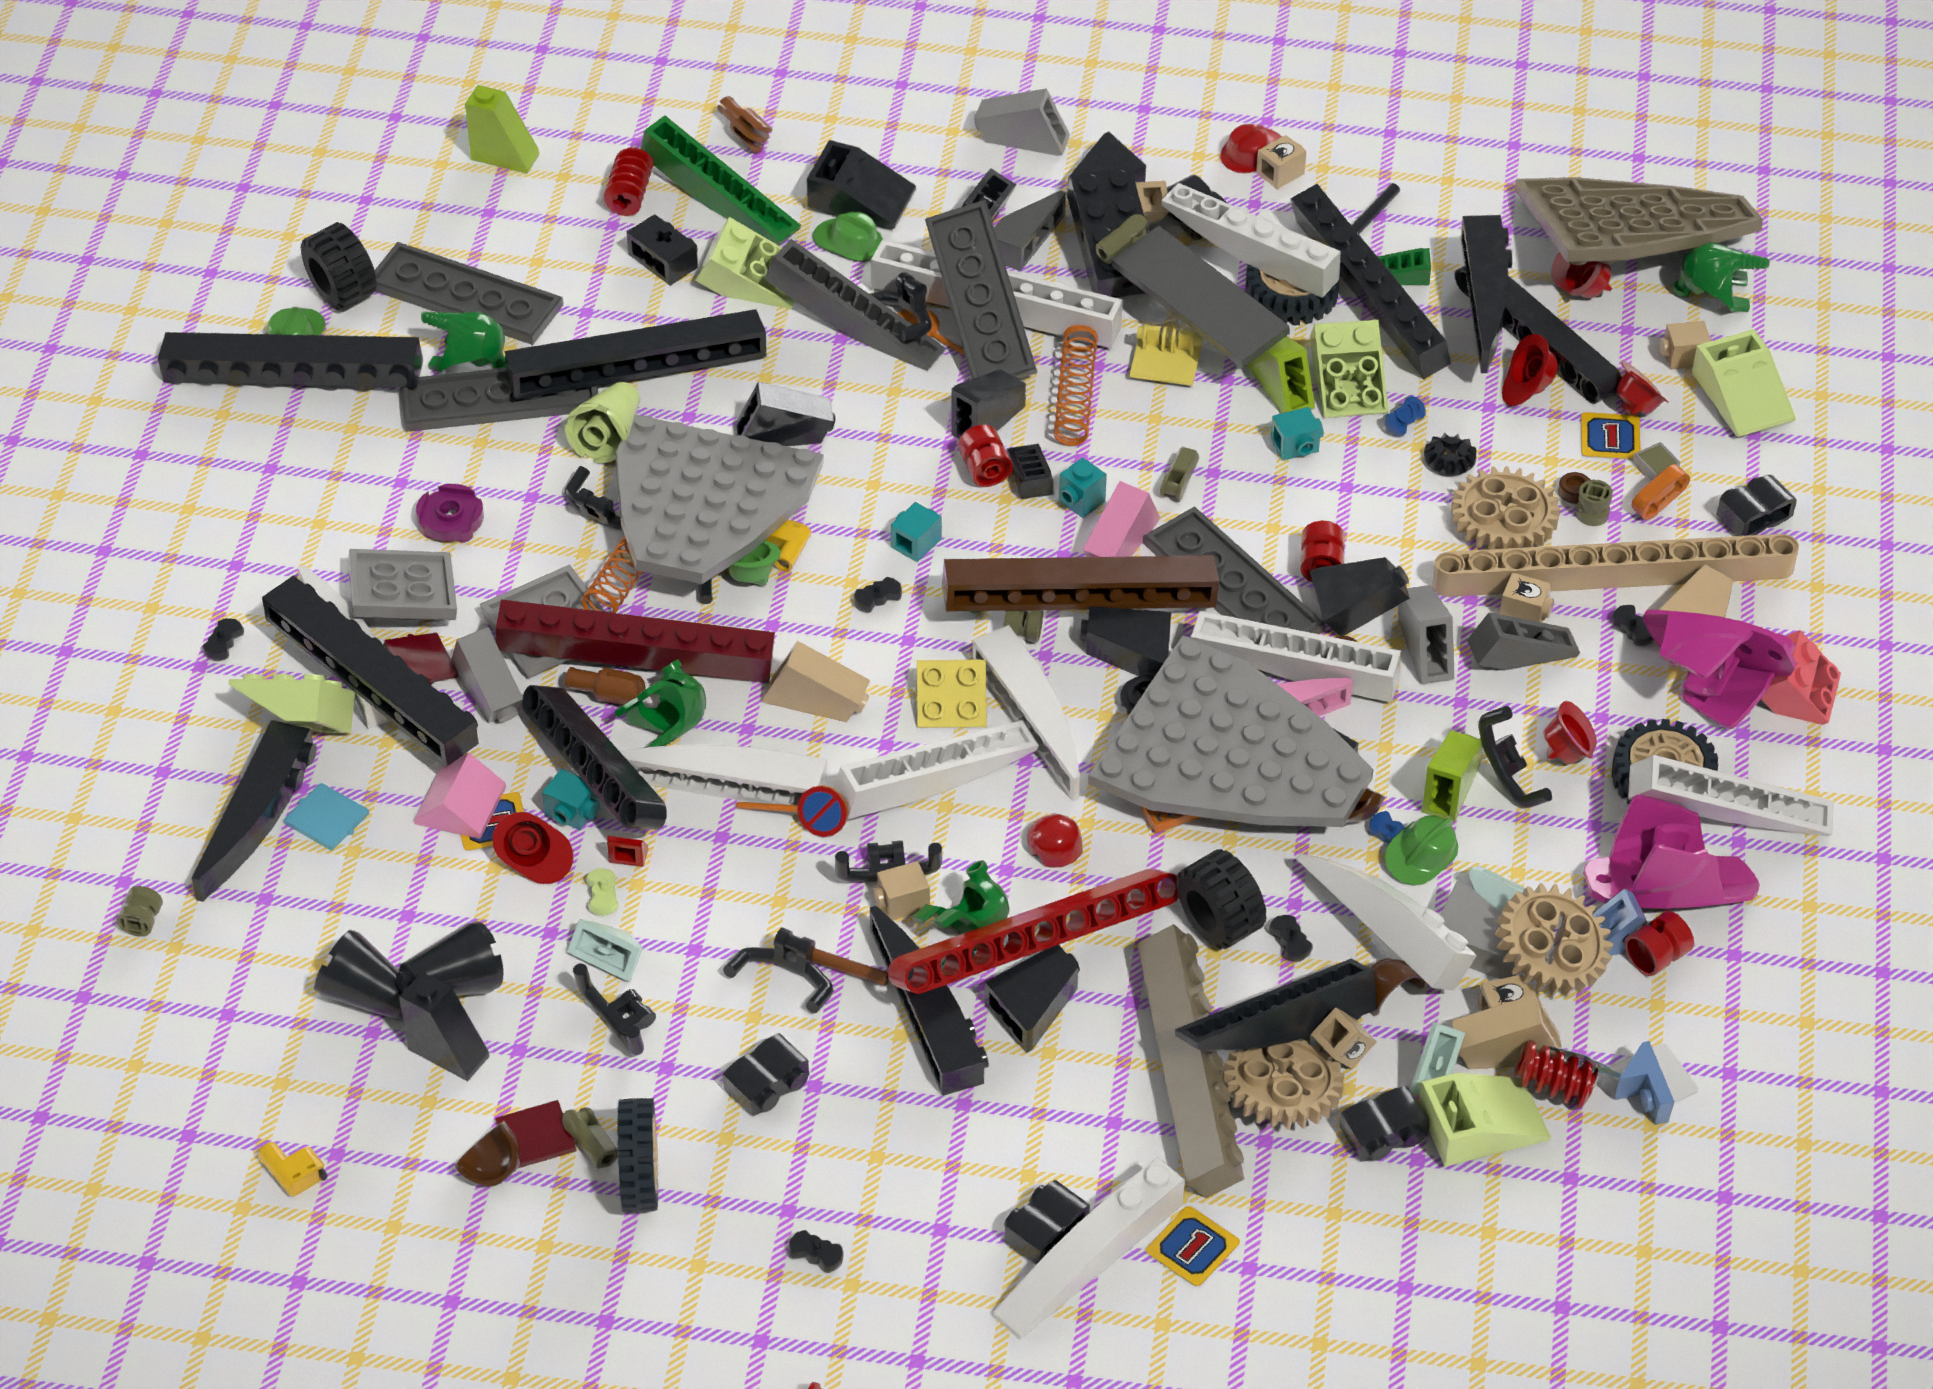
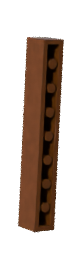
[942,555,1219,612]

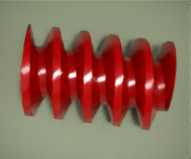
[604,147,654,216]
[1514,1040,1598,1109]

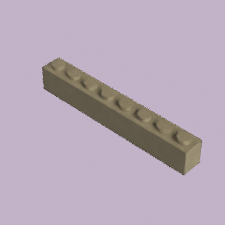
[1137,924,1244,1198]

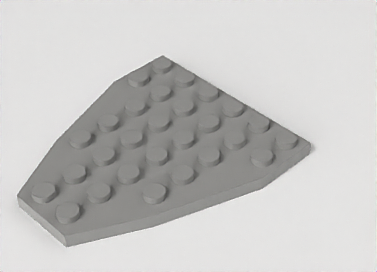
[616,415,824,584]
[1088,635,1374,827]

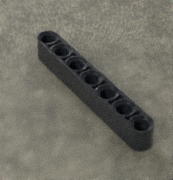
[1454,266,1622,404]
[522,685,667,830]

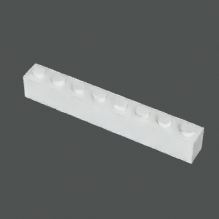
[871,239,1123,348]

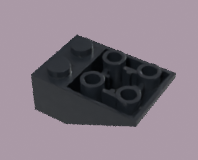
[806,140,916,229]

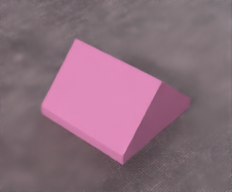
[414,753,506,839]

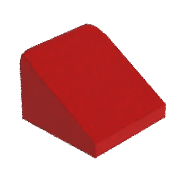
[607,836,649,867]

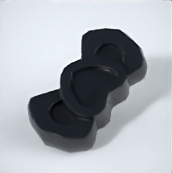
[853,577,902,613]
[1612,605,1654,646]
[202,618,244,661]
[1269,915,1313,962]
[788,1230,844,1273]

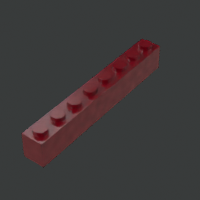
[496,599,775,683]

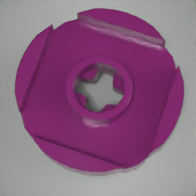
[416,484,484,543]

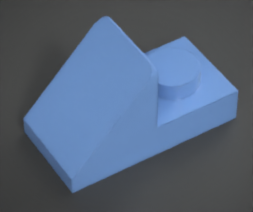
[1573,889,1646,956]
[1614,1041,1674,1125]

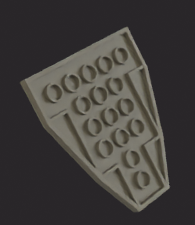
[1515,177,1763,265]

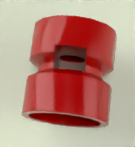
[958,424,1013,487]
[1300,520,1345,583]
[1624,911,1695,977]

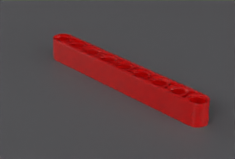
[888,868,1179,994]

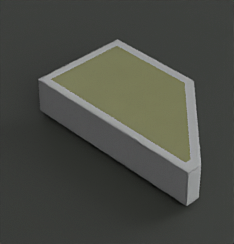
[1633,442,1680,481]

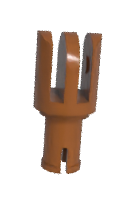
[717,96,773,153]
[565,667,646,705]

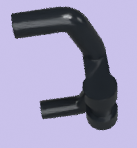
[870,272,932,341]
[564,466,622,529]
[1478,706,1552,808]
[835,840,942,882]
[723,927,833,1013]
[573,963,656,1055]

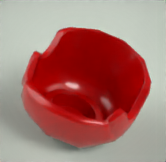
[1027,813,1083,868]

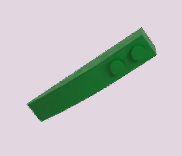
[641,115,801,245]

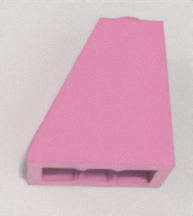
[1083,481,1160,557]

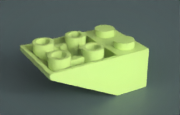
[695,217,795,309]
[1310,320,1389,418]
[1692,329,1796,437]
[228,674,355,733]
[1419,1073,1551,1167]

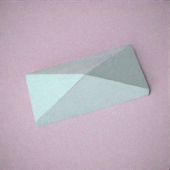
[1469,866,1525,913]
[567,919,643,982]
[1410,1022,1465,1096]

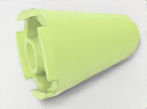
[565,382,640,463]

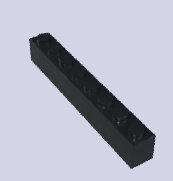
[1290,184,1451,379]
[505,309,767,400]
[157,332,423,388]
[262,575,479,767]

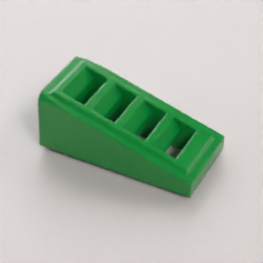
[1377,248,1431,285]

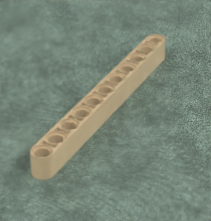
[1432,534,1799,597]

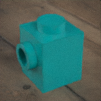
[1270,407,1324,461]
[1059,457,1107,518]
[891,502,942,562]
[542,769,600,830]

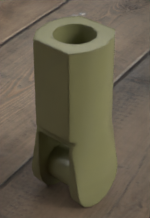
[1096,214,1147,264]
[1160,447,1199,501]
[562,1107,618,1168]

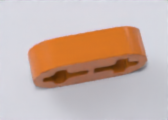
[1631,464,1690,520]

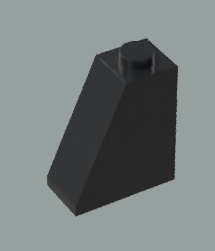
[1067,131,1146,200]
[951,369,1026,439]
[733,382,836,447]
[1310,557,1410,636]
[1080,606,1171,676]
[985,945,1080,1053]
[399,972,490,1082]

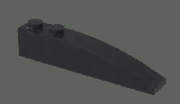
[1460,215,1512,373]
[191,720,317,902]
[870,906,989,1096]
[1175,958,1377,1050]

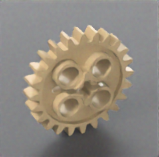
[1451,466,1560,550]
[1495,883,1613,996]
[1223,1037,1344,1130]

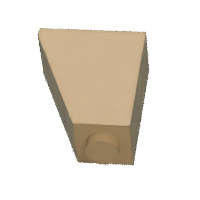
[1659,564,1733,617]
[761,641,870,722]
[1452,994,1565,1069]

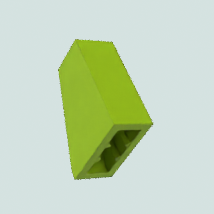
[465,85,540,174]
[1247,336,1315,413]
[1422,730,1483,823]

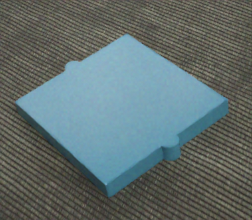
[283,783,369,851]

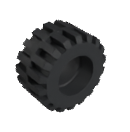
[301,222,377,311]
[1176,849,1267,949]

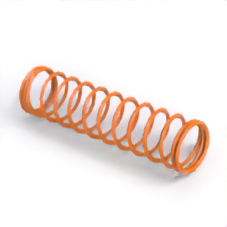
[1053,325,1098,446]
[582,535,643,613]

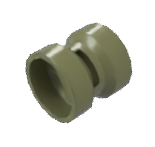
[1576,479,1613,526]
[1004,610,1043,643]
[117,886,163,937]

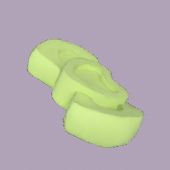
[586,868,619,916]

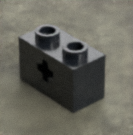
[962,168,1016,223]
[626,214,698,286]

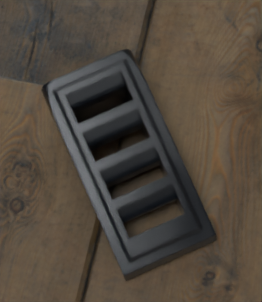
[1007,444,1053,499]

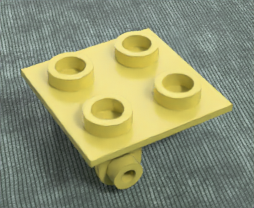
[1129,324,1203,386]
[917,660,987,728]

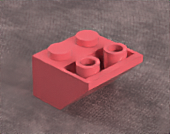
[1761,630,1841,725]

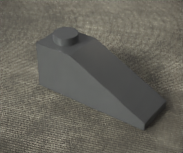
[994,190,1066,271]
[1467,612,1581,670]

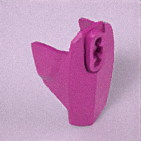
[1643,610,1798,729]
[1583,795,1760,909]

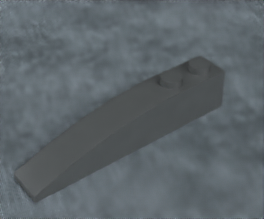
[765,239,946,371]

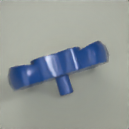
[1385,396,1426,437]
[1369,811,1406,843]

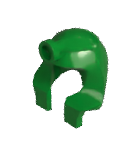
[1672,242,1770,313]
[421,311,506,374]
[614,659,706,747]
[912,860,1010,967]

